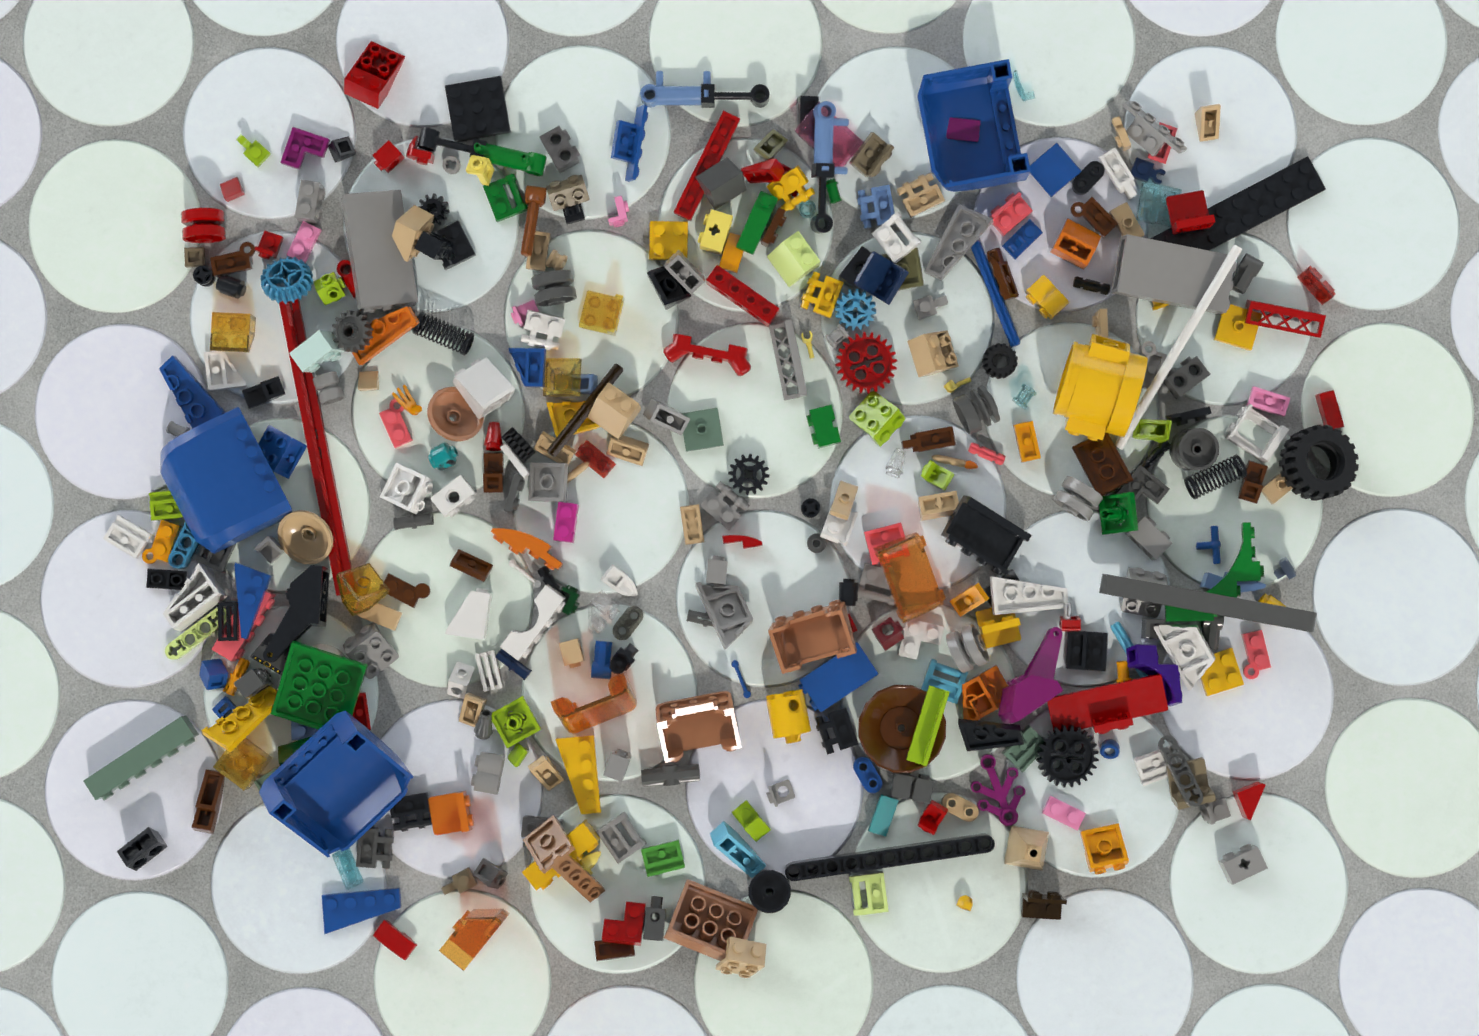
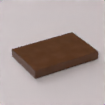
[1072,433,1133,496]

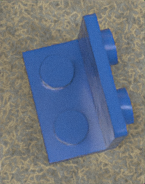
[258,425,307,479]

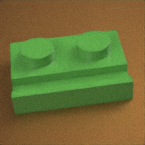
[641,839,685,877]

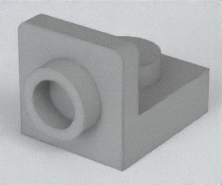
[1201,797,1231,825]

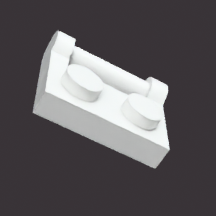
[871,212,921,264]

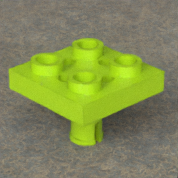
[492,696,542,748]

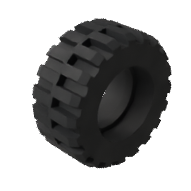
[1279,425,1359,501]

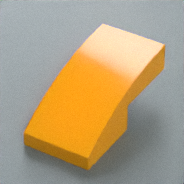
[719,232,744,273]

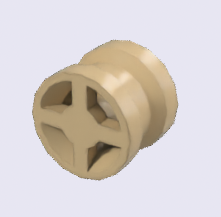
[545,249,568,270]

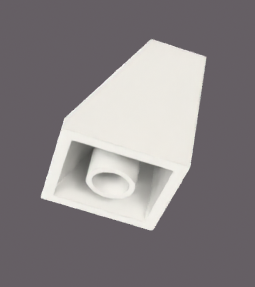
[453,357,515,419]

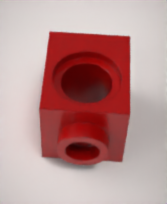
[372,140,405,173]

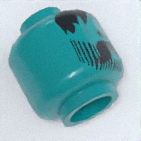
[428,442,458,471]

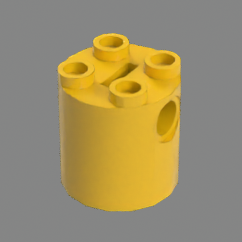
[766,689,811,744]

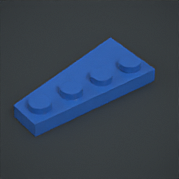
[159,355,225,429]
[322,888,402,934]

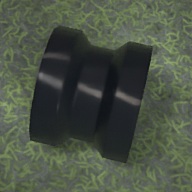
[193,265,216,287]
[801,498,820,518]

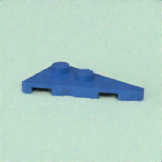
[234,563,272,639]

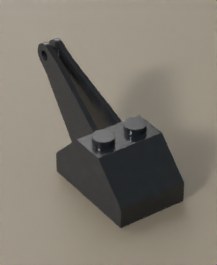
[263,565,330,662]

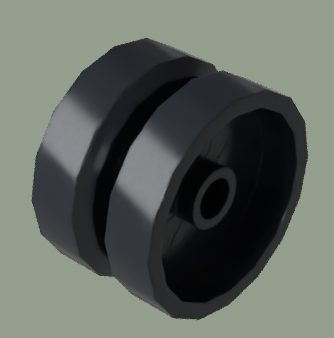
[748,870,791,913]

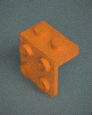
[428,791,474,835]

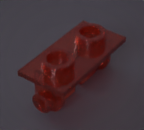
[1297,265,1336,305]
[575,440,616,478]

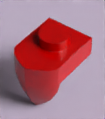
[406,136,435,165]

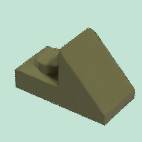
[754,129,788,161]

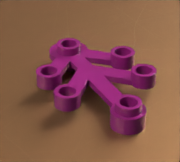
[970,754,1025,826]

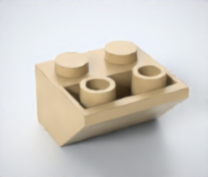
[392,205,434,262]
[907,330,959,377]

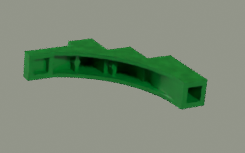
[1165,522,1264,622]

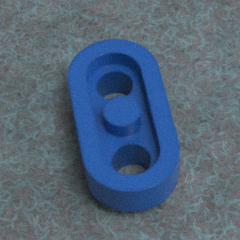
[853,757,882,793]

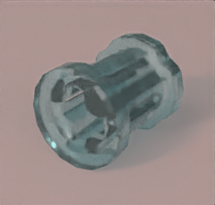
[1012,384,1037,409]

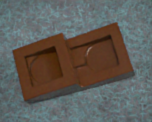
[483,452,504,493]
[1238,460,1268,504]

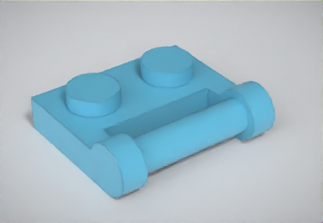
[921,659,968,704]

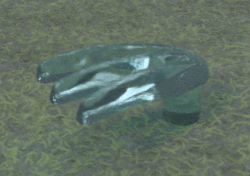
[1013,70,1035,102]

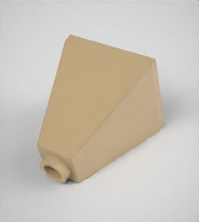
[1004,826,1049,871]

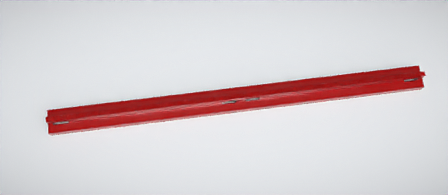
[279,299,357,596]

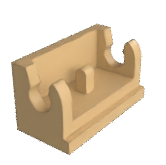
[918,491,959,521]

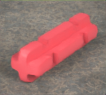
[968,442,1006,465]

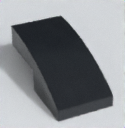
[242,376,285,409]

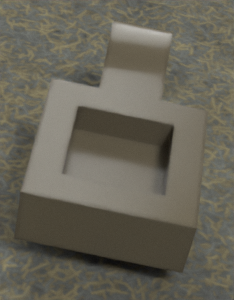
[441,867,478,895]

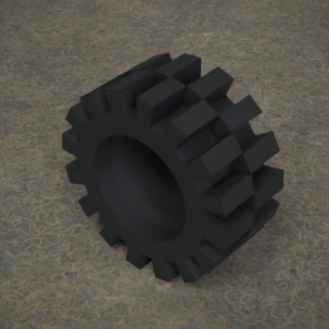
[982,343,1018,379]
[501,427,536,462]

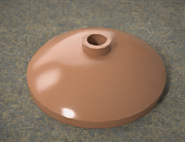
[427,387,484,442]

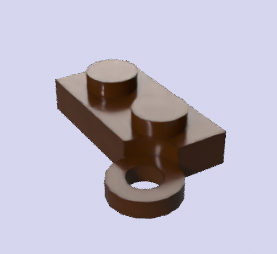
[1070,197,1118,238]
[210,242,255,277]

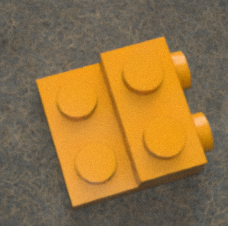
[1080,823,1129,875]

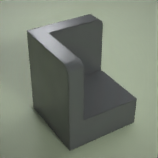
[1141,619,1166,639]

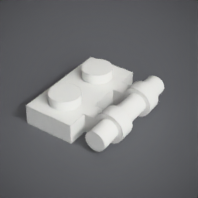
[520,310,565,351]

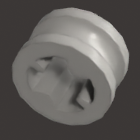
[442,156,461,174]

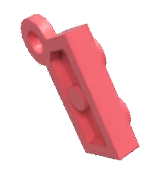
[379,399,413,448]
[1241,630,1271,679]

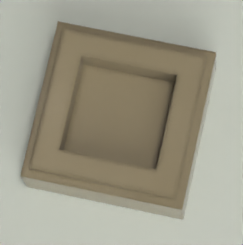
[184,247,206,268]

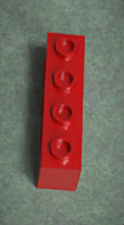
[706,265,780,327]

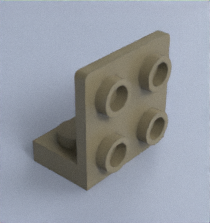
[1166,757,1216,810]

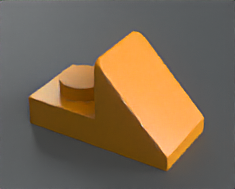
[949,583,989,617]

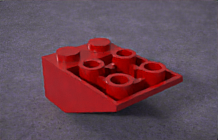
[344,41,405,109]

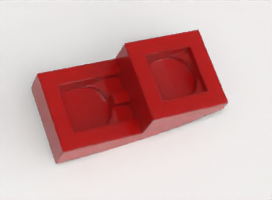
[722,535,763,549]
[373,920,417,960]

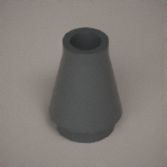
[474,710,493,740]

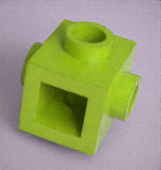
[314,272,346,305]

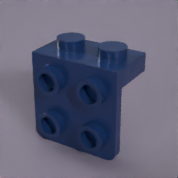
[854,251,909,305]

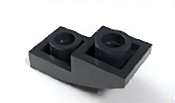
[146,569,187,590]

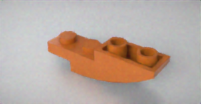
[490,528,563,570]

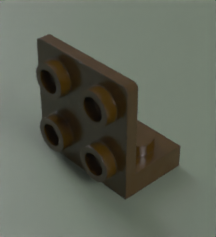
[1021,890,1067,920]

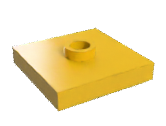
[1214,304,1262,351]

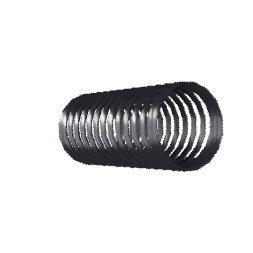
[412,311,474,356]
[1184,454,1247,499]

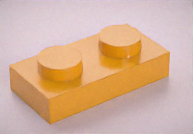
[1013,421,1041,463]

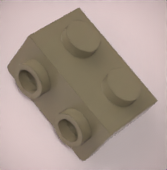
[849,132,894,178]
[546,175,590,211]

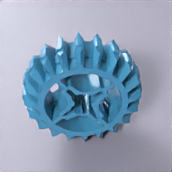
[261,256,313,304]

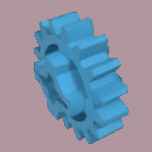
[835,289,876,331]

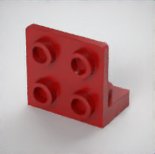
[1166,190,1215,234]

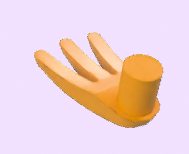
[392,385,422,415]

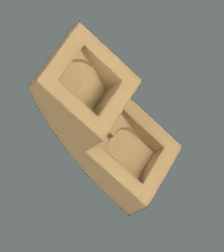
[357,598,402,631]

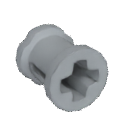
[824,324,849,349]

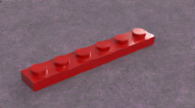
[674,110,740,221]

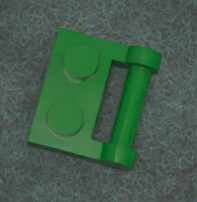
[483,174,528,222]

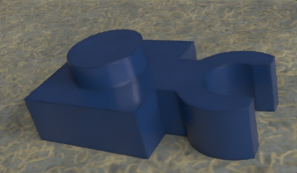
[1131,157,1166,185]

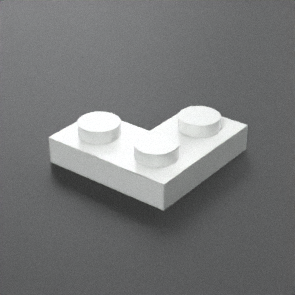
[898,618,944,660]

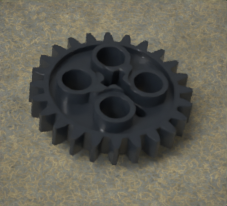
[1036,724,1099,788]

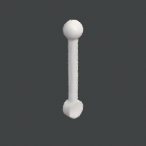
[509,560,541,588]

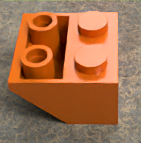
[1050,218,1101,270]

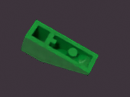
[736,191,778,255]

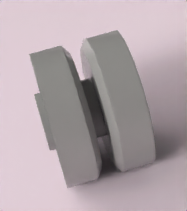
[1052,476,1103,522]
[946,624,989,673]

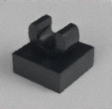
[563,203,585,225]

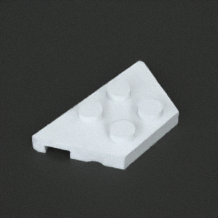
[1153,624,1215,691]

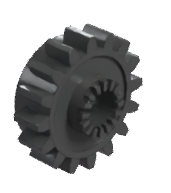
[331,310,373,353]

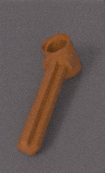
[521,185,547,257]

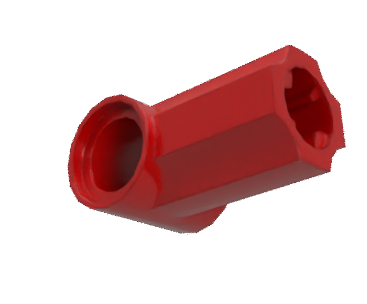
[337,260,356,299]

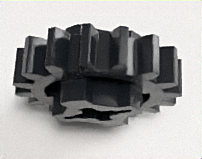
[728,454,770,496]

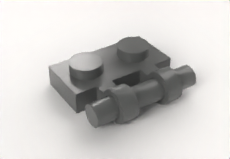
[356,828,394,869]

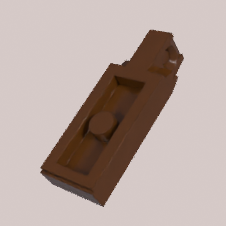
[987,248,1019,300]
[901,426,956,452]

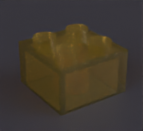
[213,738,273,791]

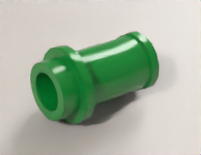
[826,178,842,204]

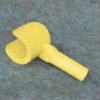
[801,331,814,359]
[944,377,971,393]

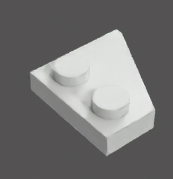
[203,350,247,391]

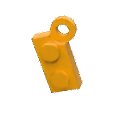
[142,520,182,564]

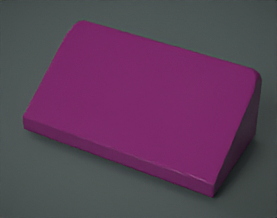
[946,118,980,142]

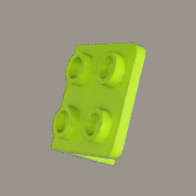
[849,391,906,447]

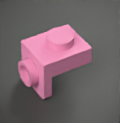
[608,196,629,227]

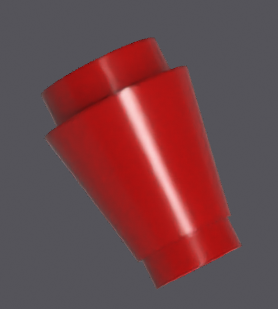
[484,422,503,451]

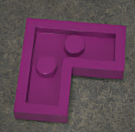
[280,127,330,170]

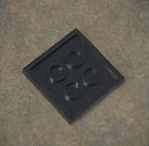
[445,76,511,142]

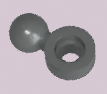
[807,523,826,553]

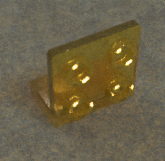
[579,291,625,336]

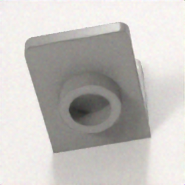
[766,780,795,807]

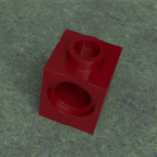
[871,617,904,651]

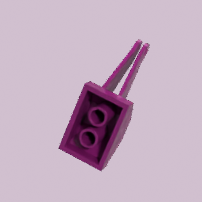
[998,627,1064,724]

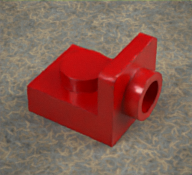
[254,230,284,260]

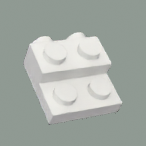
[380,463,433,515]

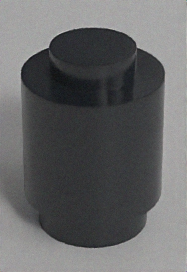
[216,275,246,299]
[839,579,858,606]

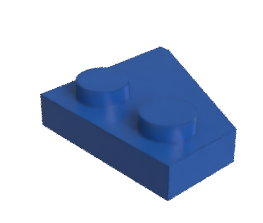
[509,348,546,387]

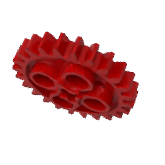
[835,332,897,394]

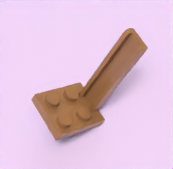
[523,815,605,903]

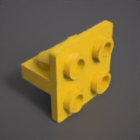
[975,608,1021,649]

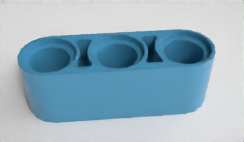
[168,521,199,569]

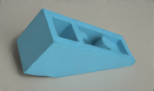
[710,821,766,878]

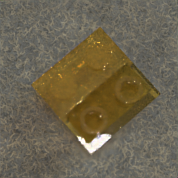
[210,312,256,353]

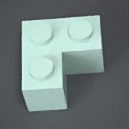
[289,330,344,373]

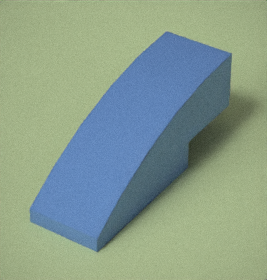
[1200,572,1266,592]

